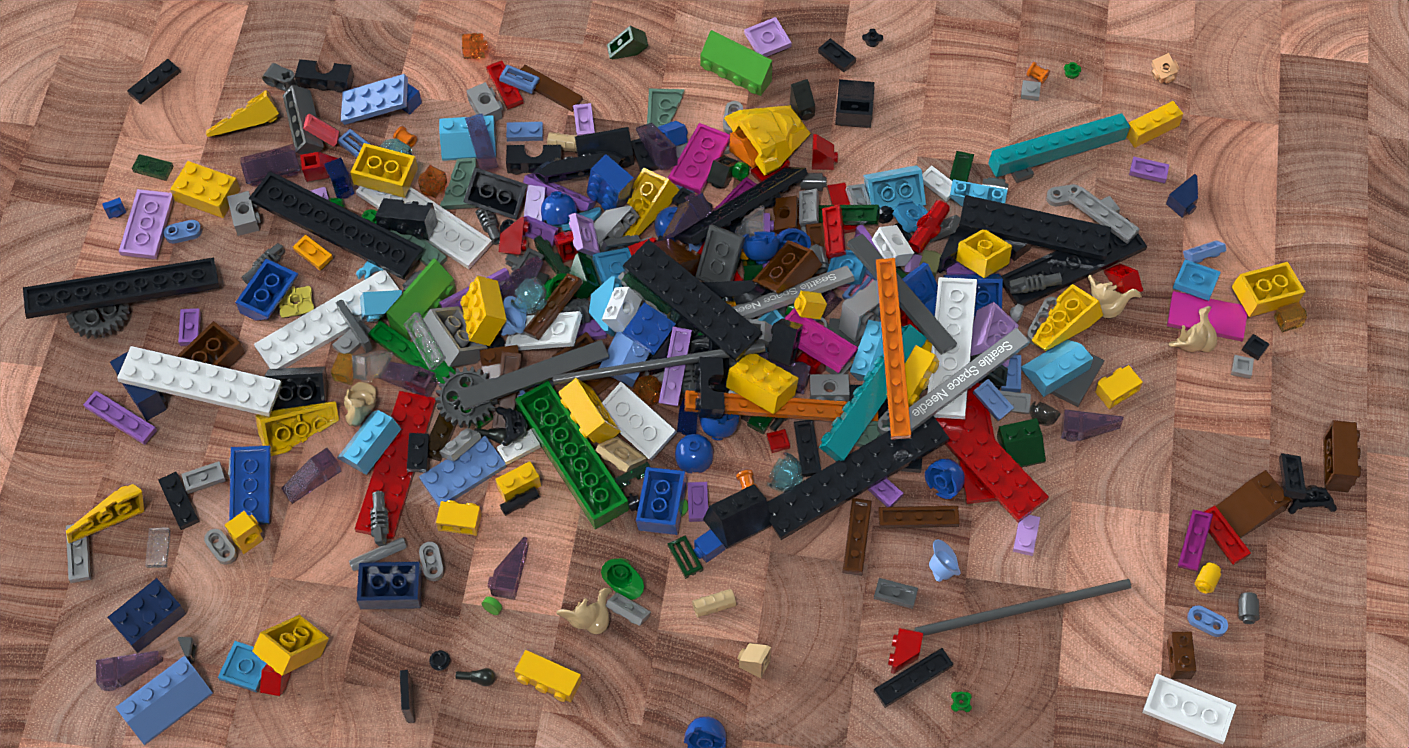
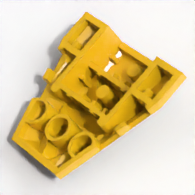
[724,105,811,176]

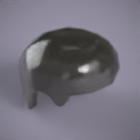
[1029,401,1061,426]

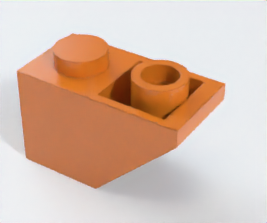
[729,129,759,168]

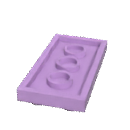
[119,189,174,259]

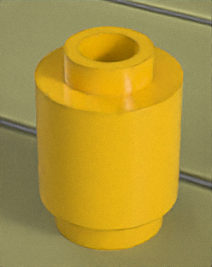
[1195,563,1221,594]

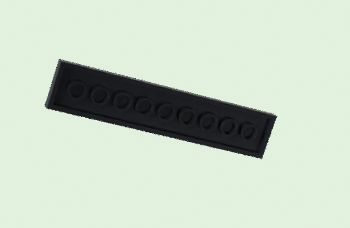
[249,171,424,280]
[23,257,219,319]
[767,416,949,540]

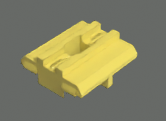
[279,286,314,318]

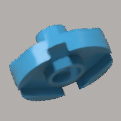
[893,199,928,233]

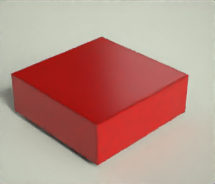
[766,429,790,453]

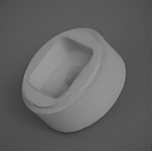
[1010,303,1024,323]

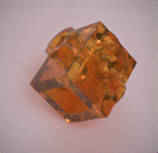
[462,33,488,59]
[418,165,447,198]
[632,375,662,406]

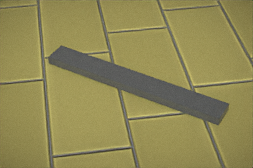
[847,234,957,355]
[457,340,609,411]

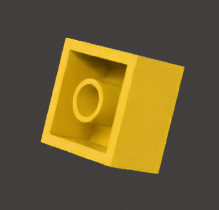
[956,230,1012,278]

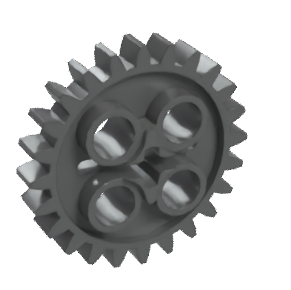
[66,303,130,339]
[435,366,498,428]

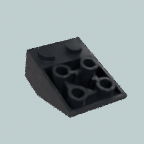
[835,79,875,128]

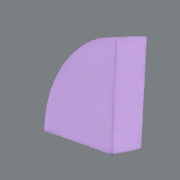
[904,254,922,272]

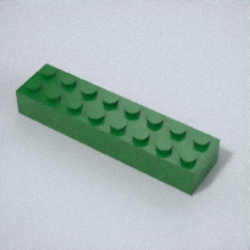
[515,381,629,530]

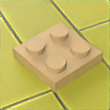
[595,437,647,472]

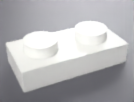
[922,165,953,202]
[497,429,541,465]

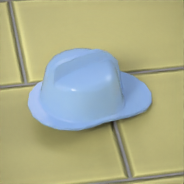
[500,296,526,336]
[929,539,961,582]

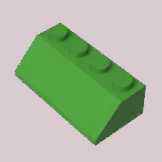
[700,30,772,96]
[386,258,456,341]

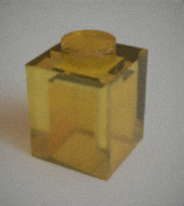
[1274,302,1307,332]
[331,352,360,385]

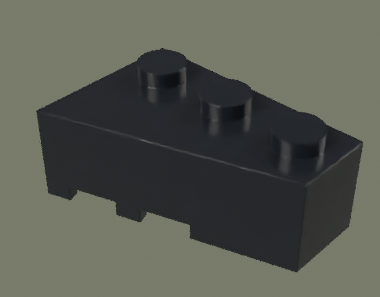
[375,198,437,240]

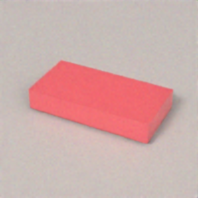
[303,114,339,147]

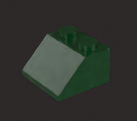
[997,418,1046,468]

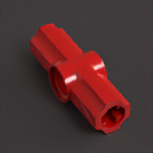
[908,200,950,253]

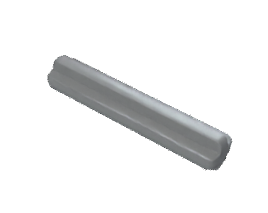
[349,537,407,571]

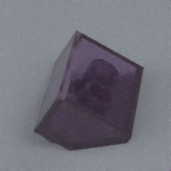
[240,144,300,186]

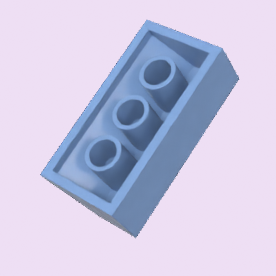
[599,306,667,387]
[115,656,213,746]

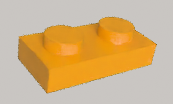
[293,234,333,270]

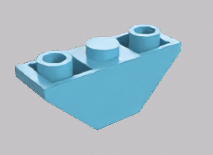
[949,179,1008,207]
[589,276,622,337]

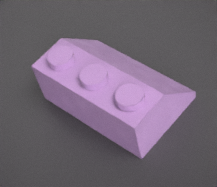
[971,302,1019,367]

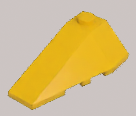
[206,90,279,137]
[622,168,679,237]
[1032,284,1103,351]
[255,401,339,456]
[66,484,144,544]

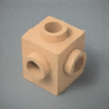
[1152,53,1179,84]

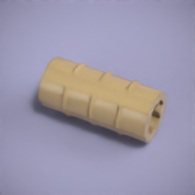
[547,132,577,152]
[692,589,736,618]

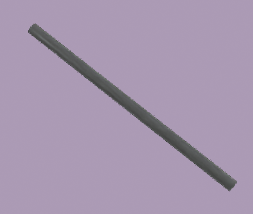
[553,342,766,385]
[914,579,1131,636]

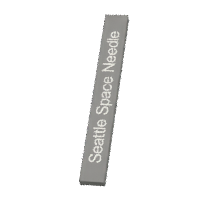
[732,266,855,319]
[909,328,1029,432]

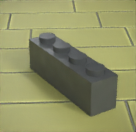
[283,85,324,154]

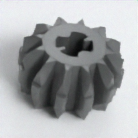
[562,298,593,325]

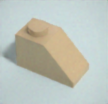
[737,643,771,678]

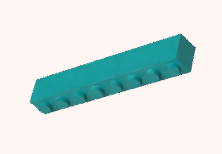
[988,113,1130,177]
[819,324,927,461]

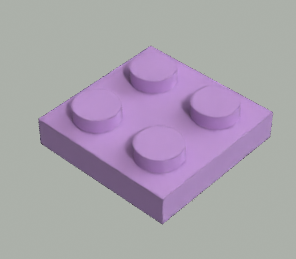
[744,17,791,57]
[569,213,600,256]

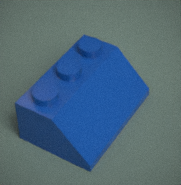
[235,259,298,321]
[943,274,1003,316]

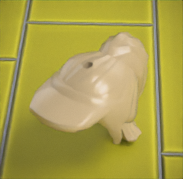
[1088,275,1142,318]
[1169,306,1217,352]
[344,382,376,427]
[556,588,612,634]

